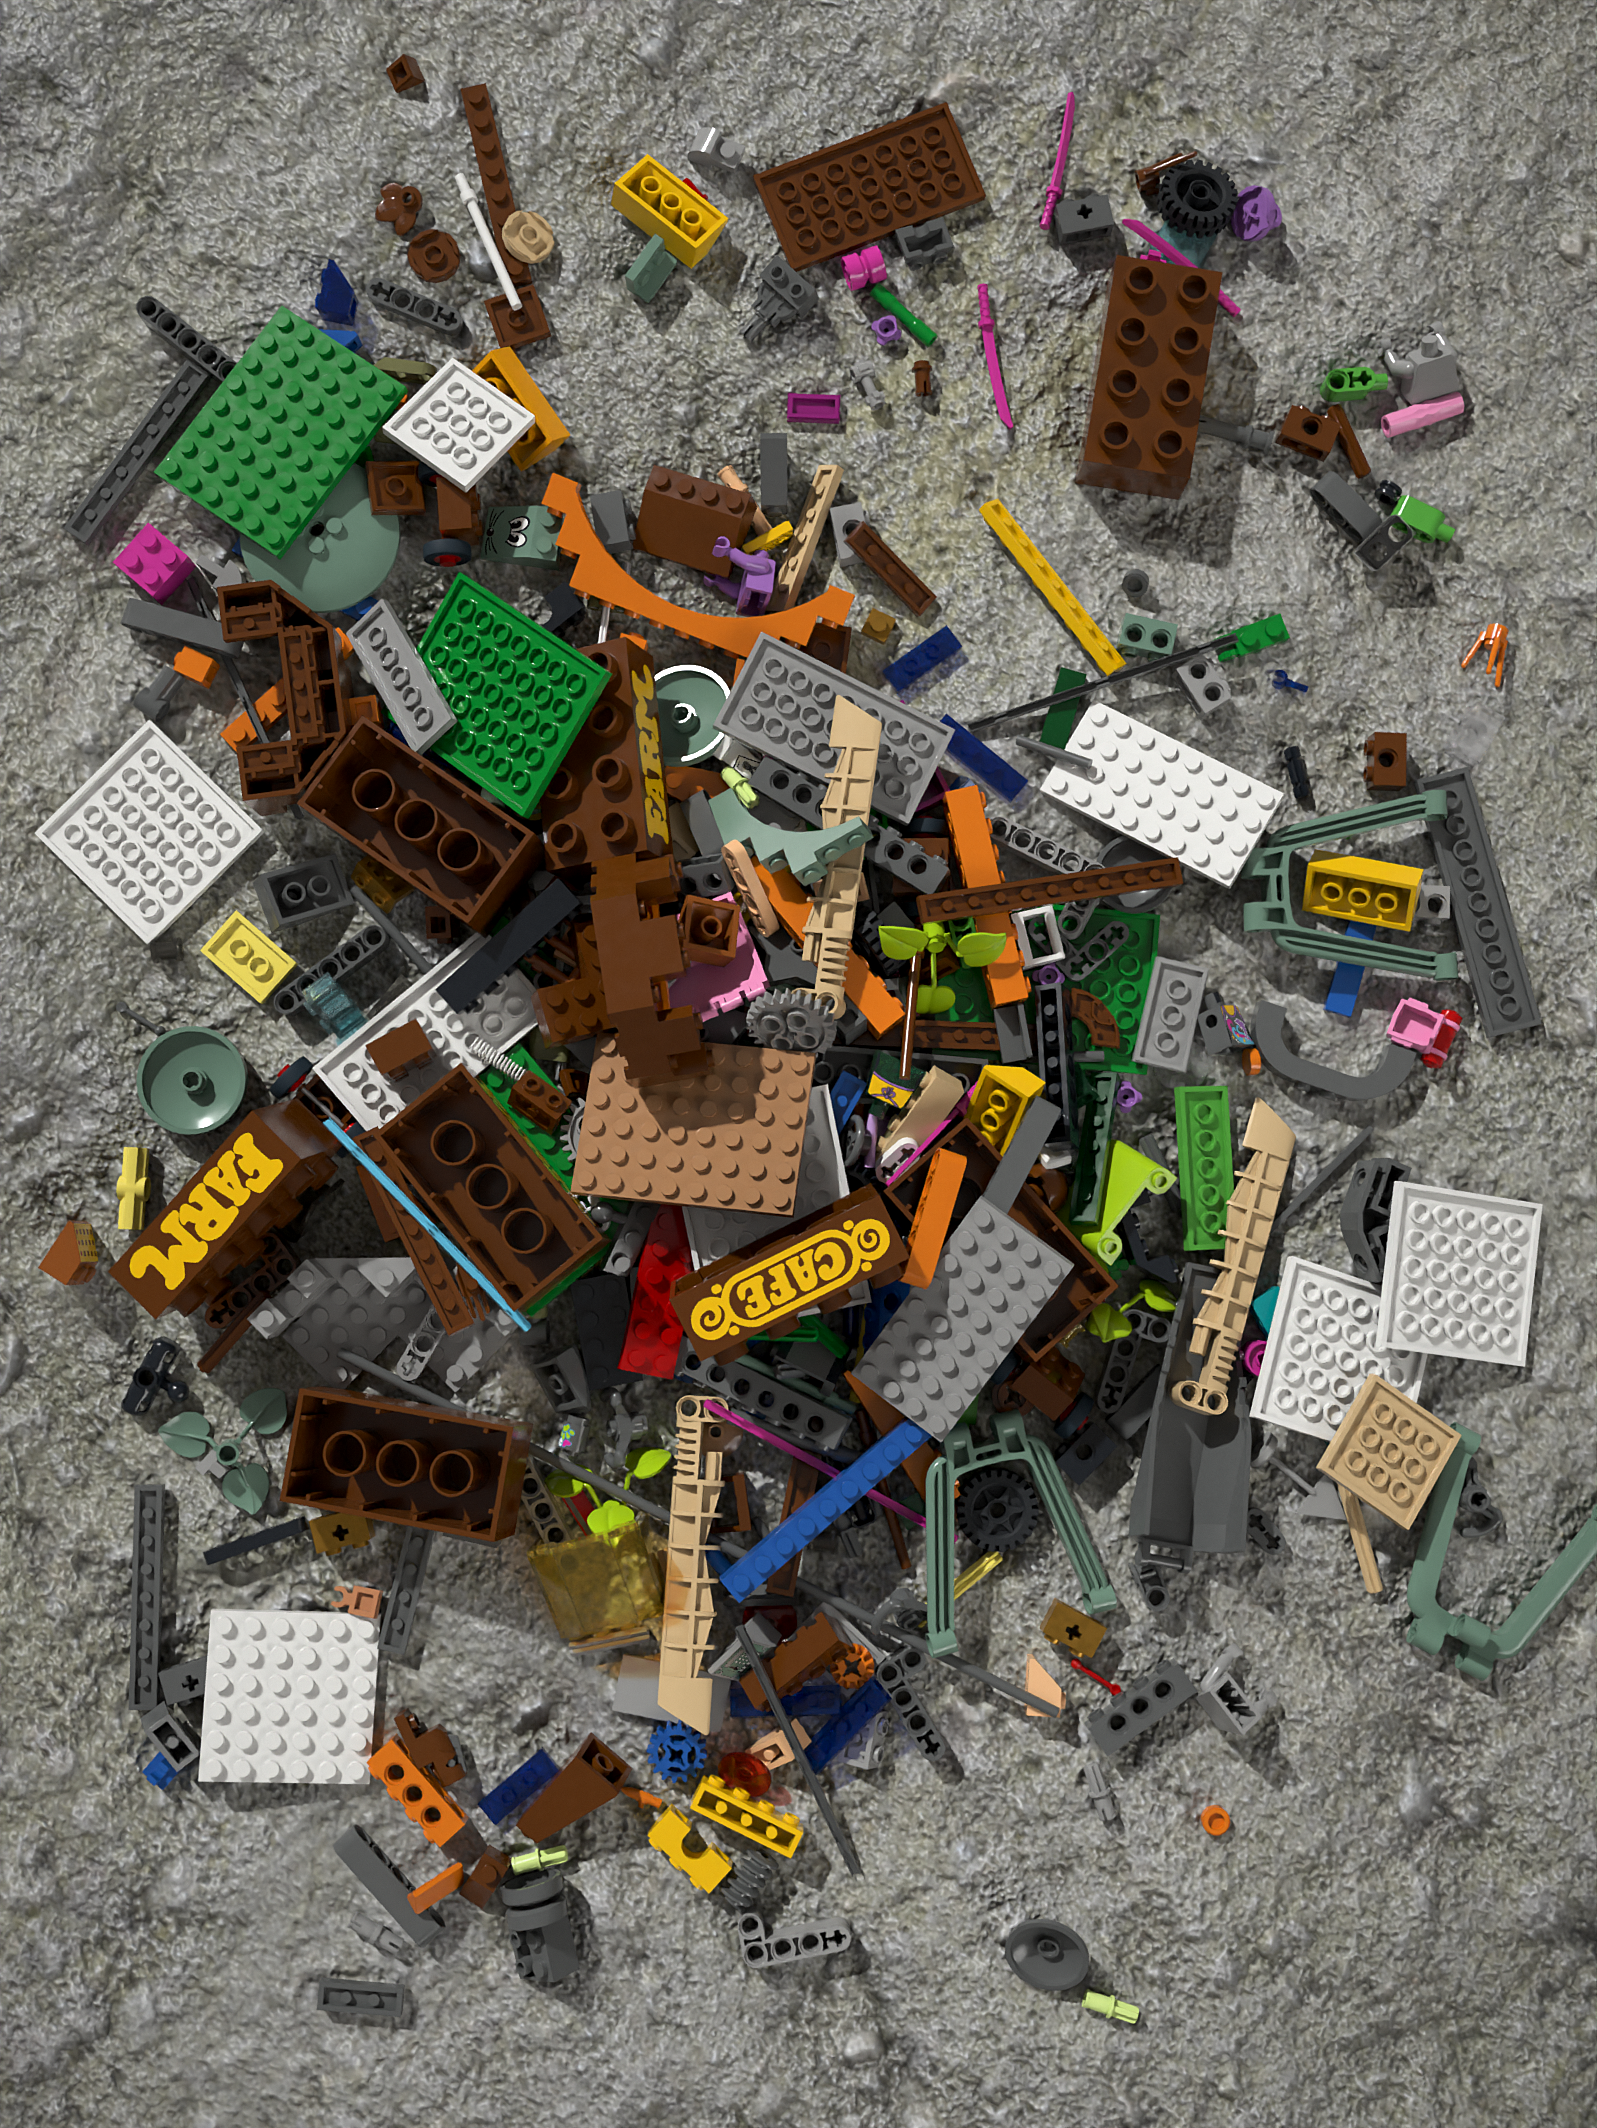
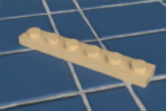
[766,465,844,614]

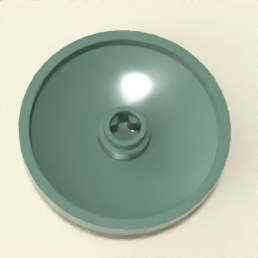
[655,665,730,767]
[137,1026,248,1135]

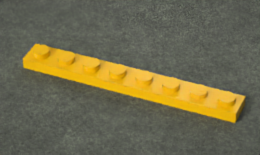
[979,499,1127,676]

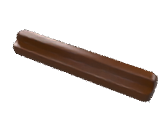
[1327,404,1371,479]

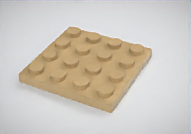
[1316,1374,1462,1530]

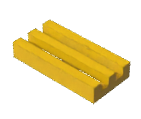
[742,521,793,555]

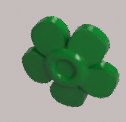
[1104,1251,1129,1280]

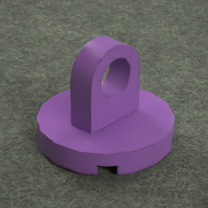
[1231,185,1282,242]

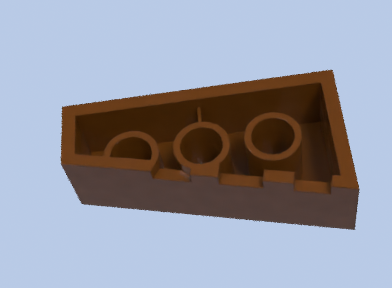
[738,1611,853,1712]

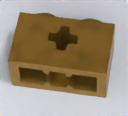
[309,1512,376,1556]
[1040,1598,1107,1659]

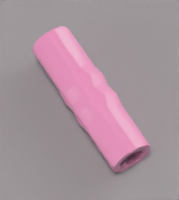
[1381,391,1464,438]

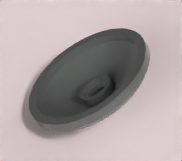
[1096,836,1173,914]
[1005,1919,1089,1991]

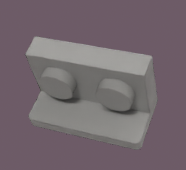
[838,1704,889,1770]

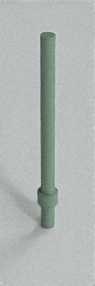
[735,1354,857,1415]

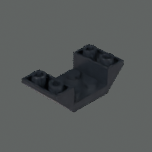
[1116,1188,1179,1283]

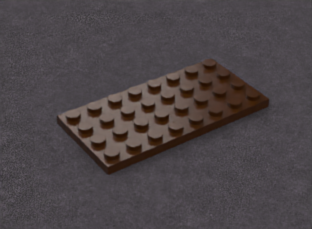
[753,102,986,272]

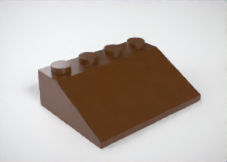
[633,465,757,579]

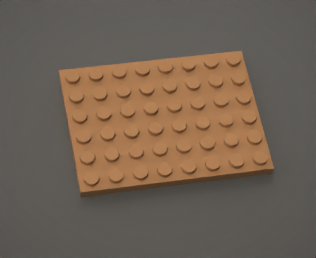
[570,1033,816,1218]

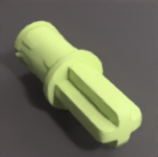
[720,765,760,809]
[511,1845,568,1876]
[1082,1989,1139,2024]

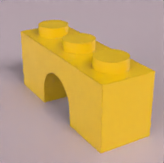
[647,1803,733,1893]

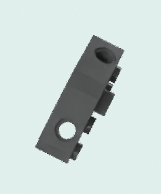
[1340,1158,1412,1284]

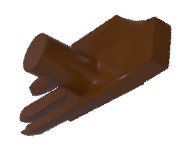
[455,1259,490,1321]

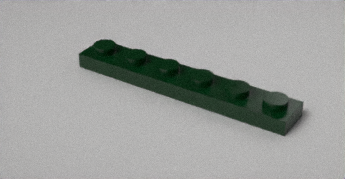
[1068,1072,1120,1226]

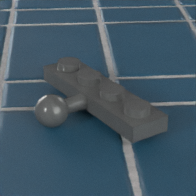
[591,1201,661,1277]

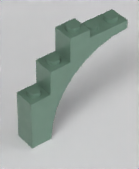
[708,788,874,886]

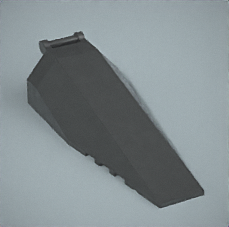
[1128,1262,1252,1574]

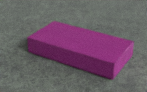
[787,393,840,424]

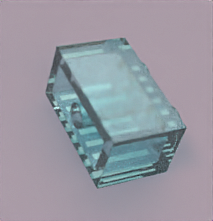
[302,972,366,1039]

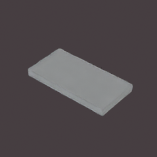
[1131,956,1209,1074]
[612,1653,731,1732]

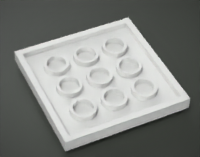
[382,358,535,492]

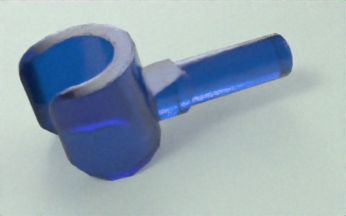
[1272,670,1308,692]

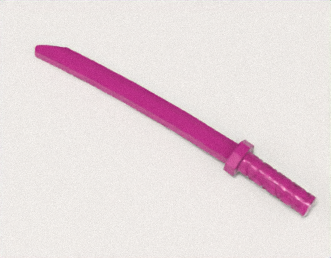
[1039,92,1075,230]
[1122,218,1241,318]
[977,283,1013,429]
[885,1081,978,1187]

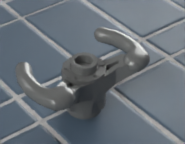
[600,1387,648,1469]
[1458,1457,1503,1538]
[871,1588,929,1640]

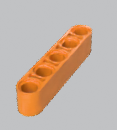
[898,1147,967,1290]

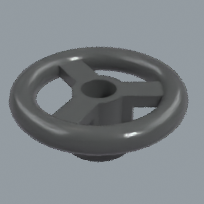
[839,1115,872,1169]

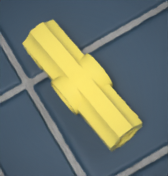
[116,1147,151,1230]

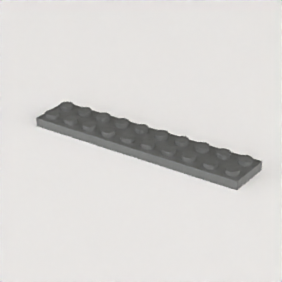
[1414,767,1542,1038]

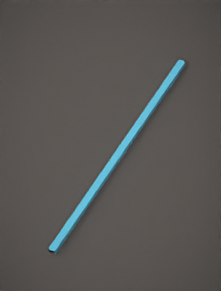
[323,1117,531,1332]

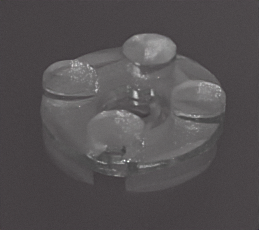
[1153,1042,1208,1091]

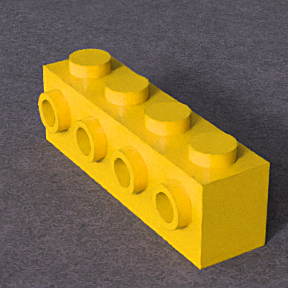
[690,1774,803,1858]

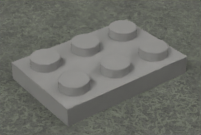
[787,1601,886,1698]

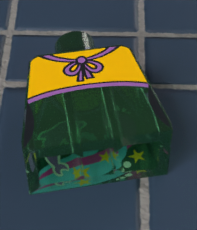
[864,1050,926,1119]

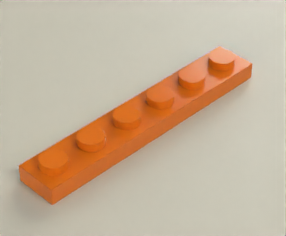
[220,627,355,752]

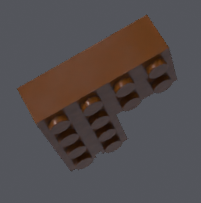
[530,920,619,1049]

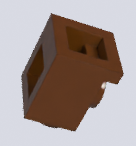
[425,906,461,944]

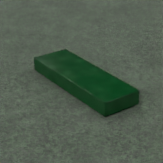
[1039,667,1087,750]

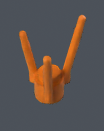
[1461,623,1509,687]

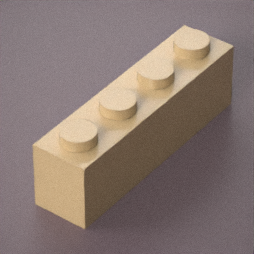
[875,1066,964,1171]

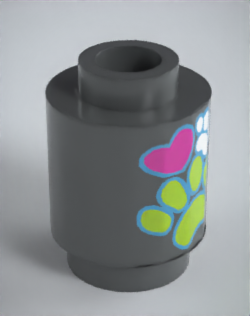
[558,1414,591,1457]

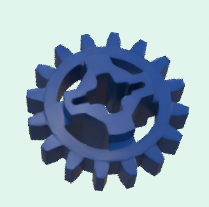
[647,1719,707,1783]

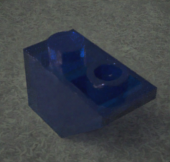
[315,259,359,326]

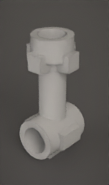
[849,360,886,411]

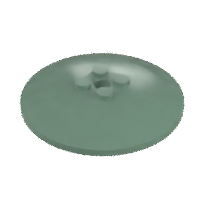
[240,463,400,613]

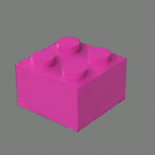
[113,523,197,605]

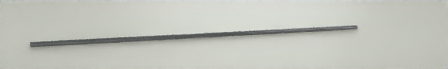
[337,1347,1060,1718]

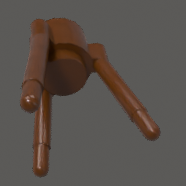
[1135,151,1197,196]

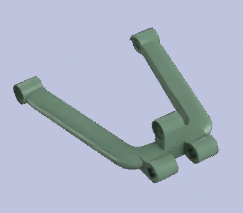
[1241,790,1458,981]
[925,1409,1117,1658]
[1406,1422,1597,1681]

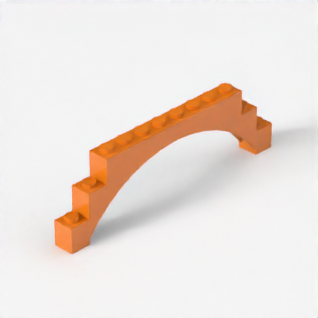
[541,473,855,659]

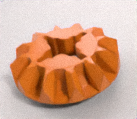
[830,1643,874,1689]

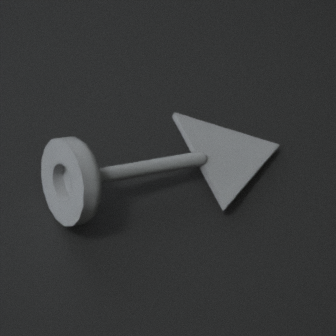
[1250,1432,1347,1520]

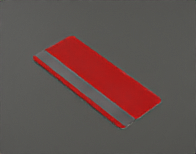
[561,1490,595,1538]

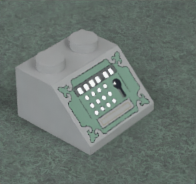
[707,1612,782,1681]

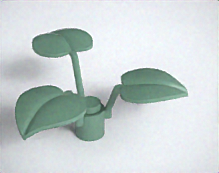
[158,1388,287,1515]

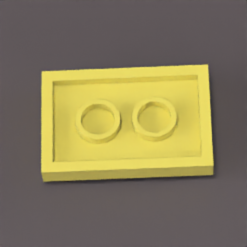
[200,910,298,1004]

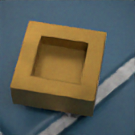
[861,608,896,645]

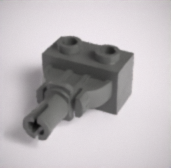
[739,255,819,343]

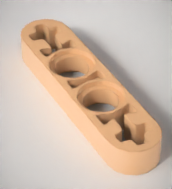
[721,839,779,937]

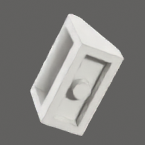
[1009,905,1065,971]

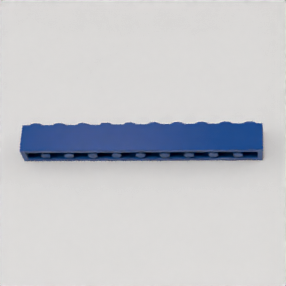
[719,1416,932,1603]

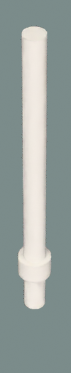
[455,173,522,310]

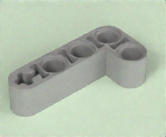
[738,1906,851,1968]

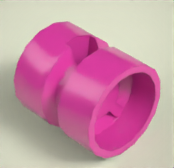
[841,245,887,291]
[1241,1339,1267,1376]

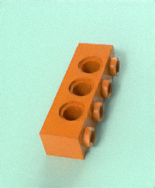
[366,1733,469,1847]

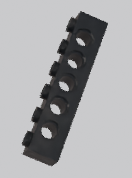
[1034,982,1080,1152]

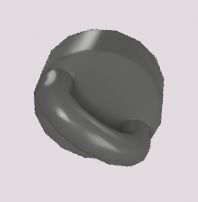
[1122,569,1149,597]

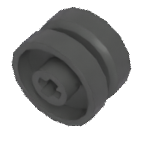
[500,1869,569,1931]

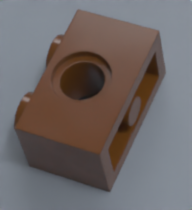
[1275,405,1341,462]
[1363,732,1407,792]

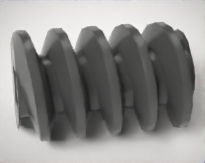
[720,1848,779,1913]

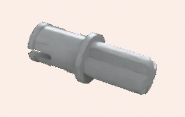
[1084,1762,1117,1821]

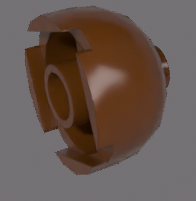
[1025,1163,1068,1214]

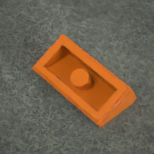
[406,1862,464,1914]

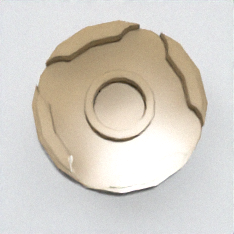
[502,210,554,264]

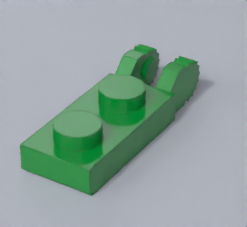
[1214,614,1290,662]

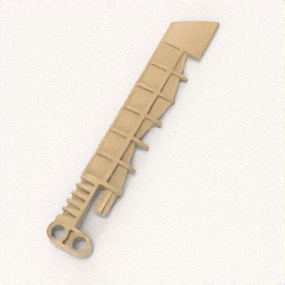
[791,695,882,1019]
[1169,1097,1296,1415]
[657,1395,730,1735]

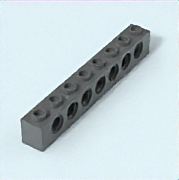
[748,756,951,895]
[674,1333,853,1452]

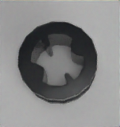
[1374,480,1402,506]

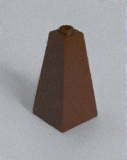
[516,1732,633,1844]

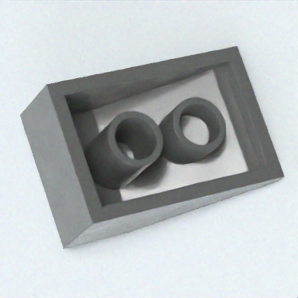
[253,854,354,933]

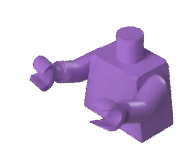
[703,536,776,617]

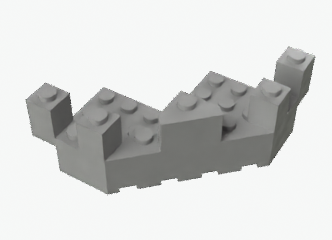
[247,1257,530,1393]

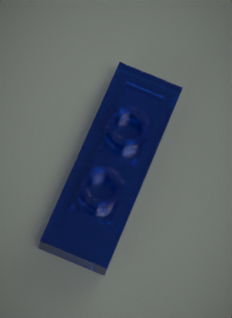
[882,625,962,694]
[478,1747,560,1825]

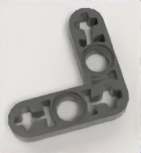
[1027,916,1129,982]

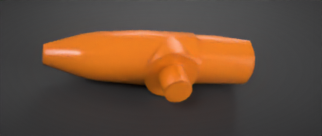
[621,1787,663,1808]

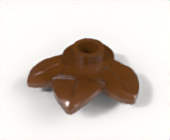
[375,183,423,236]

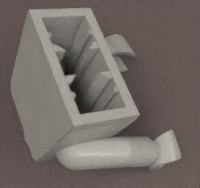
[1377,321,1459,405]
[1196,1643,1277,1735]

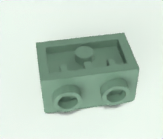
[625,234,677,303]

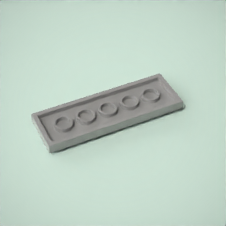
[346,599,458,755]

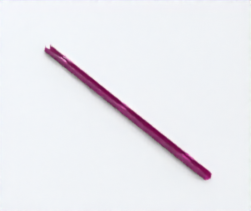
[704,1398,959,1544]

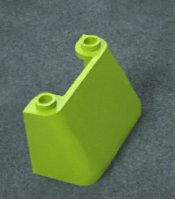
[1055,1139,1177,1266]

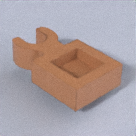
[331,1585,383,1619]

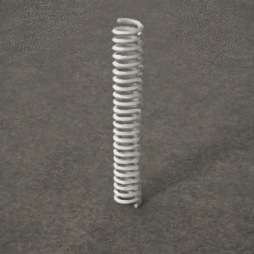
[469,1037,526,1081]

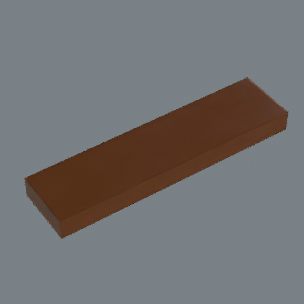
[843,521,937,617]

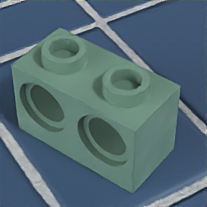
[1116,613,1178,662]

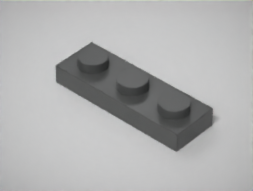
[317,1977,405,2017]

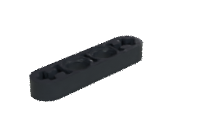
[203,1516,309,1565]

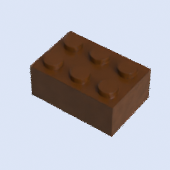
[365,1019,437,1083]

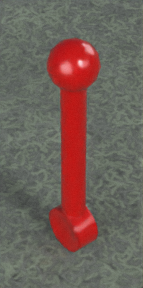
[1071,1658,1121,1696]

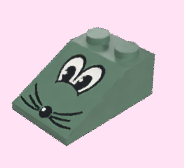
[480,506,566,571]

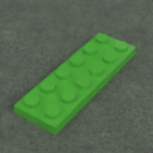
[1174,1086,1234,1251]

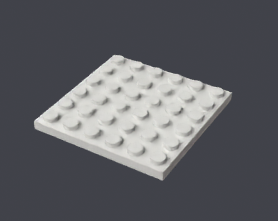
[35,720,265,946]
[1375,1181,1543,1367]
[1249,1256,1428,1442]
[198,1609,381,1784]

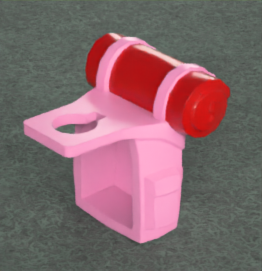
[1386,998,1463,1069]

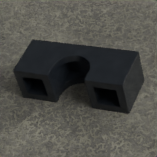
[541,581,587,639]

